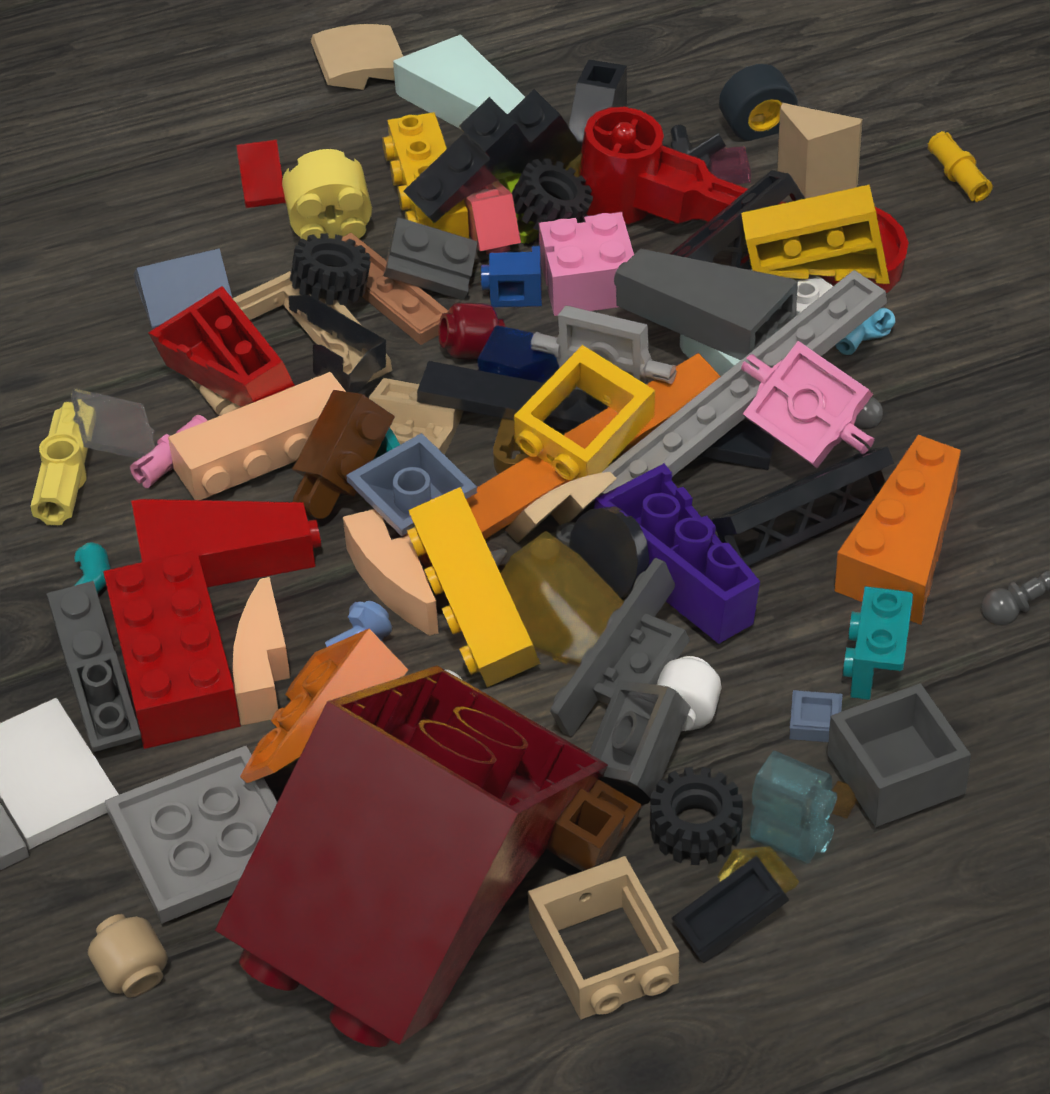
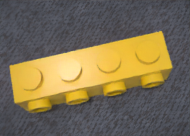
[382,112,469,239]
[407,487,541,687]

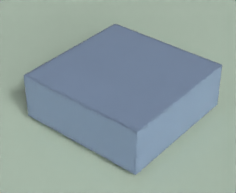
[789,690,842,742]

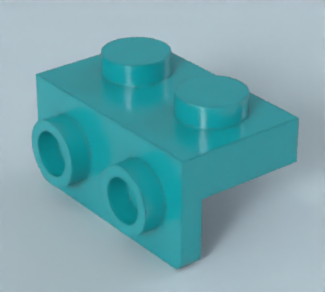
[843,586,913,700]

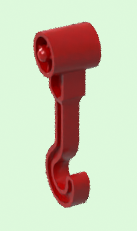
[579,107,909,293]

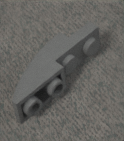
[47,581,141,752]

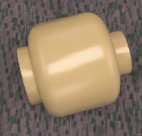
[88,914,168,998]

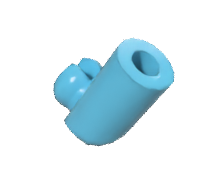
[836,308,896,355]

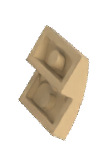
[311,24,403,90]
[369,378,463,455]
[505,472,617,543]

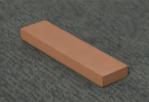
[342,233,448,345]

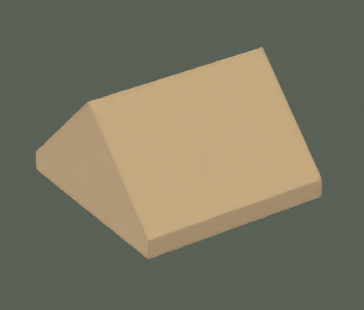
[778,103,862,198]

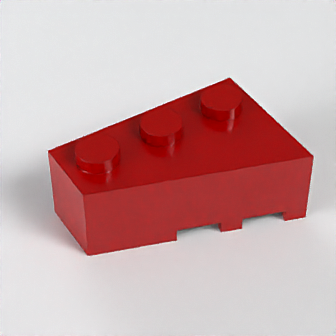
[148,286,295,407]

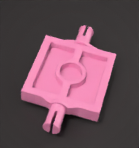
[741,341,874,468]

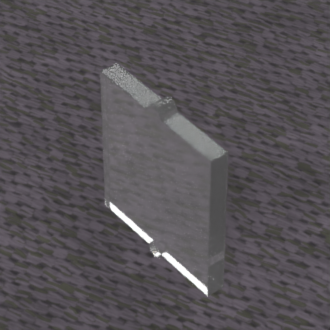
[70,388,155,459]

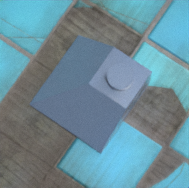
[346,433,477,536]

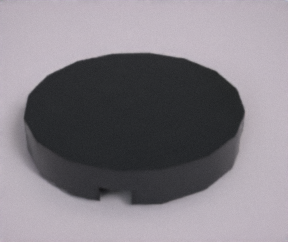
[568,506,649,602]

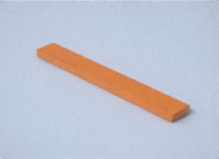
[404,353,721,568]

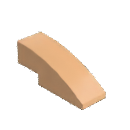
[343,509,439,636]
[233,577,290,726]

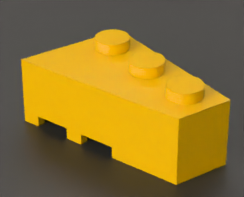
[741,185,890,284]

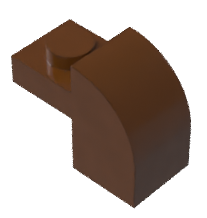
[547,779,642,871]

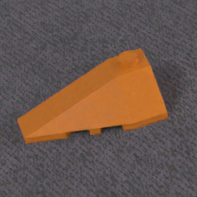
[240,628,408,783]

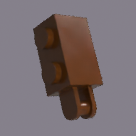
[292,390,395,519]

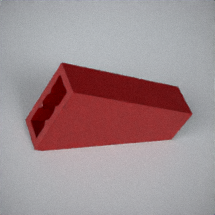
[131,499,321,587]

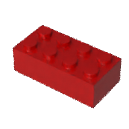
[103,550,241,749]

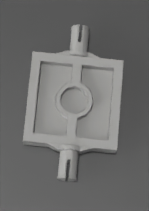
[531,306,677,390]

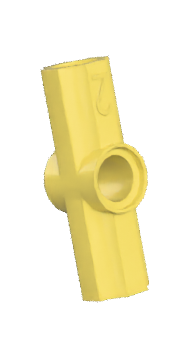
[31,402,94,525]

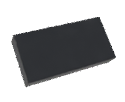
[672,855,789,963]

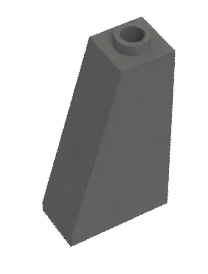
[614,249,798,360]

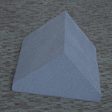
[133,248,232,330]

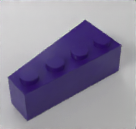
[594,463,760,644]

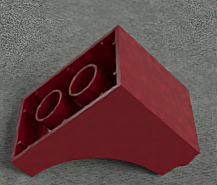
[215,665,608,1047]

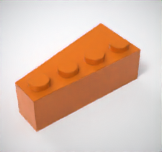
[835,435,961,625]

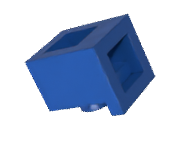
[481,246,542,307]

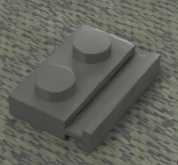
[383,217,478,300]

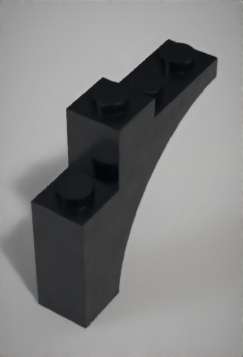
[404,89,582,223]

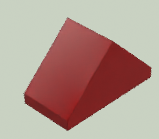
[236,139,286,208]

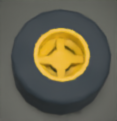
[719,64,798,141]

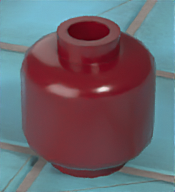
[438,303,505,360]

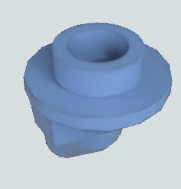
[325,601,392,647]

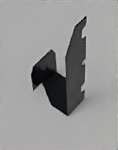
[289,295,386,393]

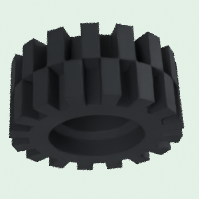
[512,159,593,231]
[290,233,371,305]
[650,767,743,865]

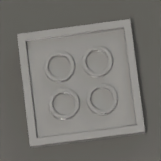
[105,746,277,924]

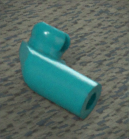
[74,542,111,594]

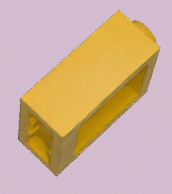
[514,345,655,480]

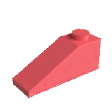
[464,180,521,255]

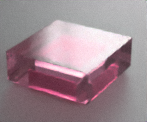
[709,146,751,184]

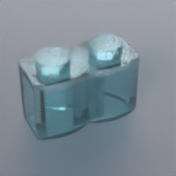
[751,750,837,864]

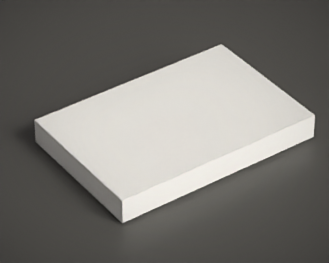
[0,698,119,850]

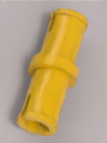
[928,131,993,202]

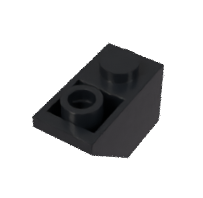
[569,59,627,146]

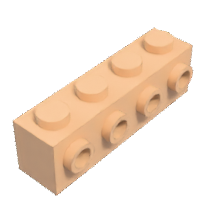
[168,372,345,500]

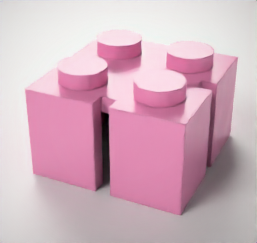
[539,212,634,316]

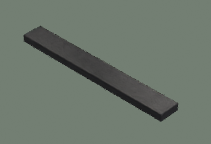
[417,361,776,470]

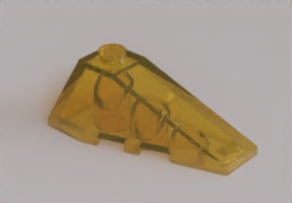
[501,531,679,665]

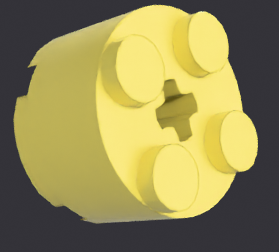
[282,149,372,240]

